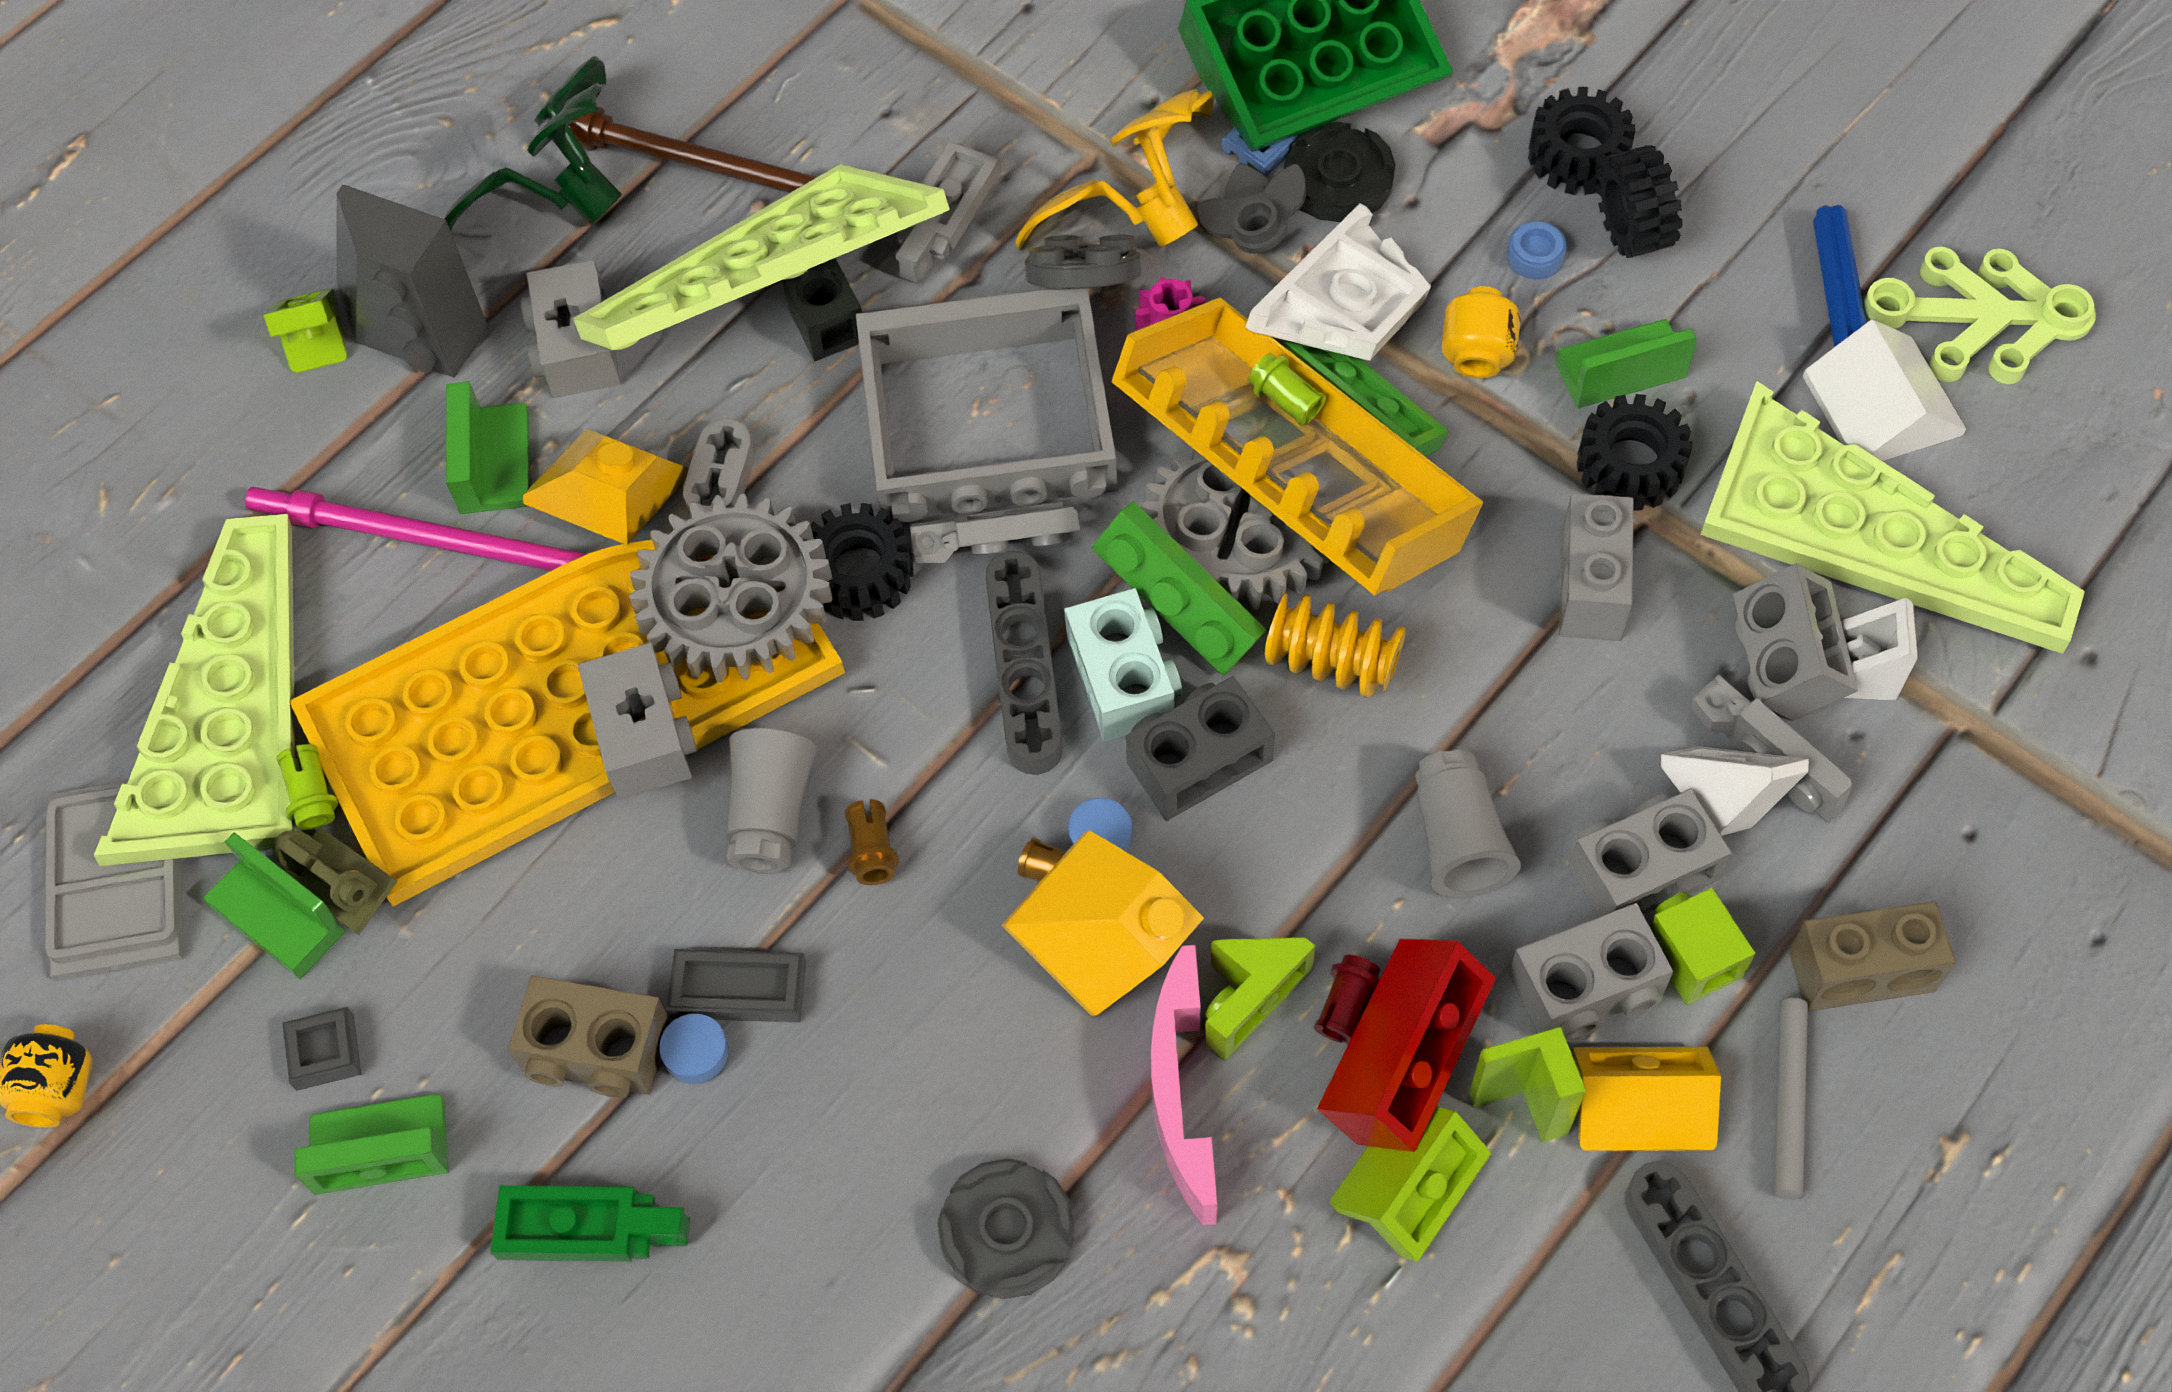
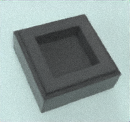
[282,1007,362,1091]

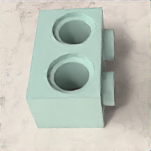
[1064,588,1182,742]

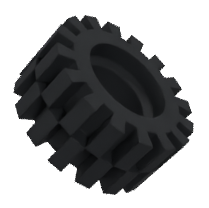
[1528,87,1635,195]
[1596,145,1682,258]
[1577,394,1693,511]
[810,503,914,621]

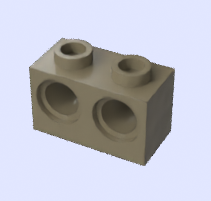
[1788,901,1956,1012]
[508,975,670,1098]

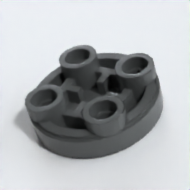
[1025,234,1141,289]

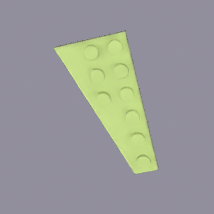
[573,164,950,350]
[1700,381,2085,654]
[94,514,296,866]

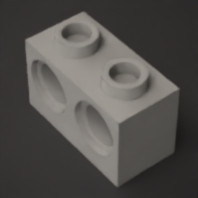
[1559,493,1633,641]
[1733,563,1858,720]
[1569,789,1732,917]
[1509,903,1673,1041]

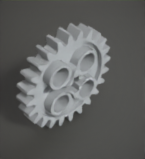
[1141,439,1334,610]
[629,494,833,682]

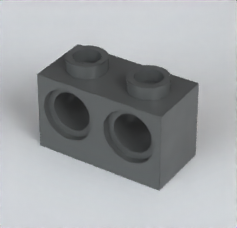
[1126,675,1275,821]

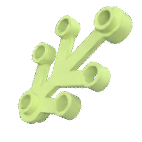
[1863,246,2096,384]

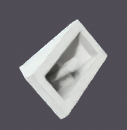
[1841,598,1918,700]
[1661,746,1809,836]

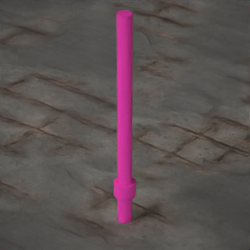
[245,486,587,571]

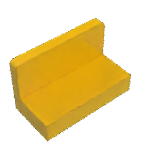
[1573,1047,1721,1151]

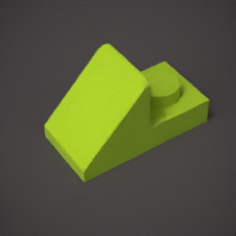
[263,287,347,373]
[1205,937,1315,1061]

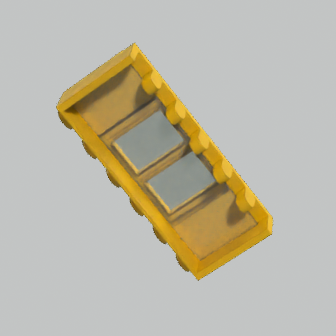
[1111,297,1484,596]

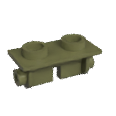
[273,827,397,935]

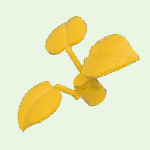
[1015,89,1215,251]

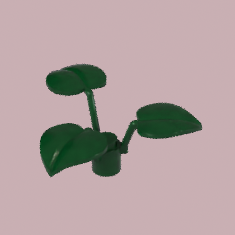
[444,56,623,232]

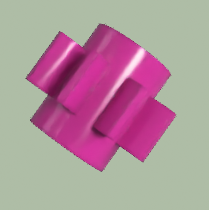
[1135,277,1206,331]

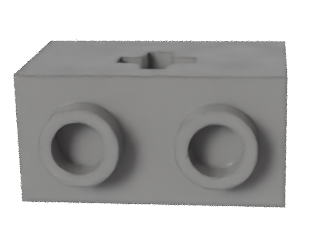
[520,259,621,398]
[577,643,697,800]

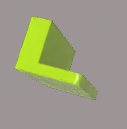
[1469,1027,1586,1143]
[1329,1106,1492,1262]

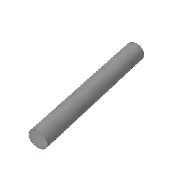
[1775,998,1808,1200]

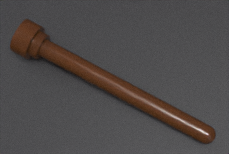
[569,107,817,193]

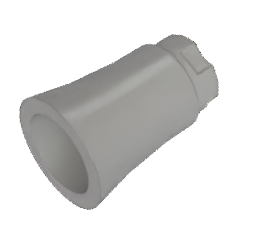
[726,728,817,874]
[1415,748,1521,898]

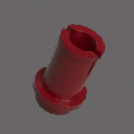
[1314,954,1381,1044]

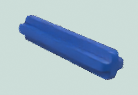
[1813,205,1867,347]

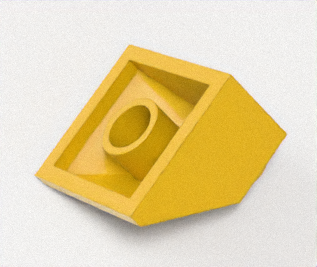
[523,428,689,545]
[1001,830,1204,1016]

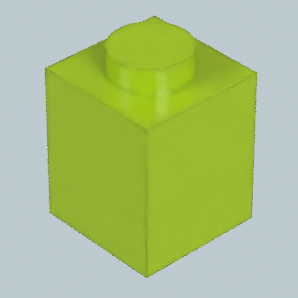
[1650,887,1756,1006]

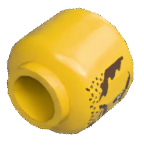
[1441,286,1521,378]

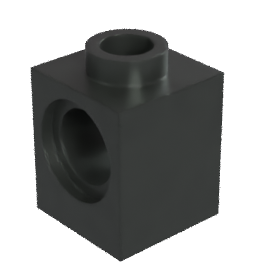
[782,258,862,362]

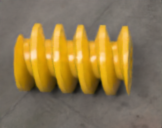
[1265,592,1406,699]

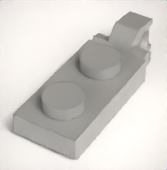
[896,141,1001,284]
[911,499,1080,563]
[1691,675,1853,823]

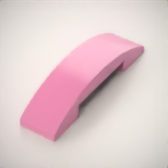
[1151,945,1217,1225]

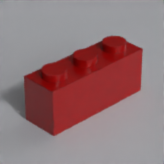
[1317,938,1496,1152]

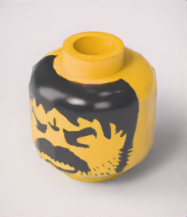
[0,1024,93,1128]

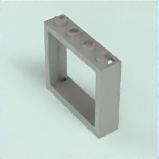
[856,288,1117,522]

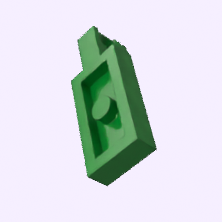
[490,1185,690,1262]

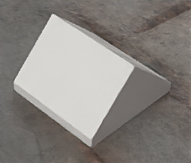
[1803,319,1966,461]

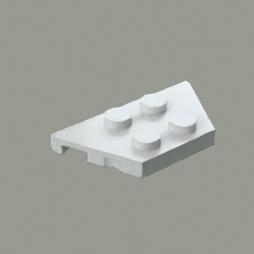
[1245,204,1431,361]

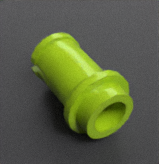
[1248,353,1326,426]
[276,744,338,830]

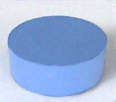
[1507,221,1566,279]
[1068,798,1132,852]
[659,1014,729,1084]

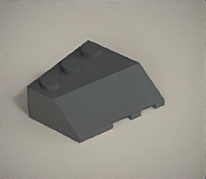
[336,184,488,378]

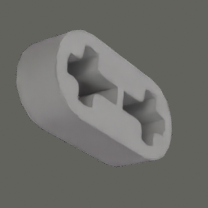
[683,419,755,518]

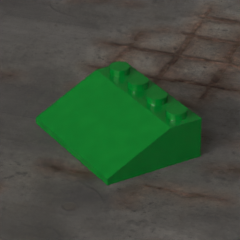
[1178,0,1453,152]

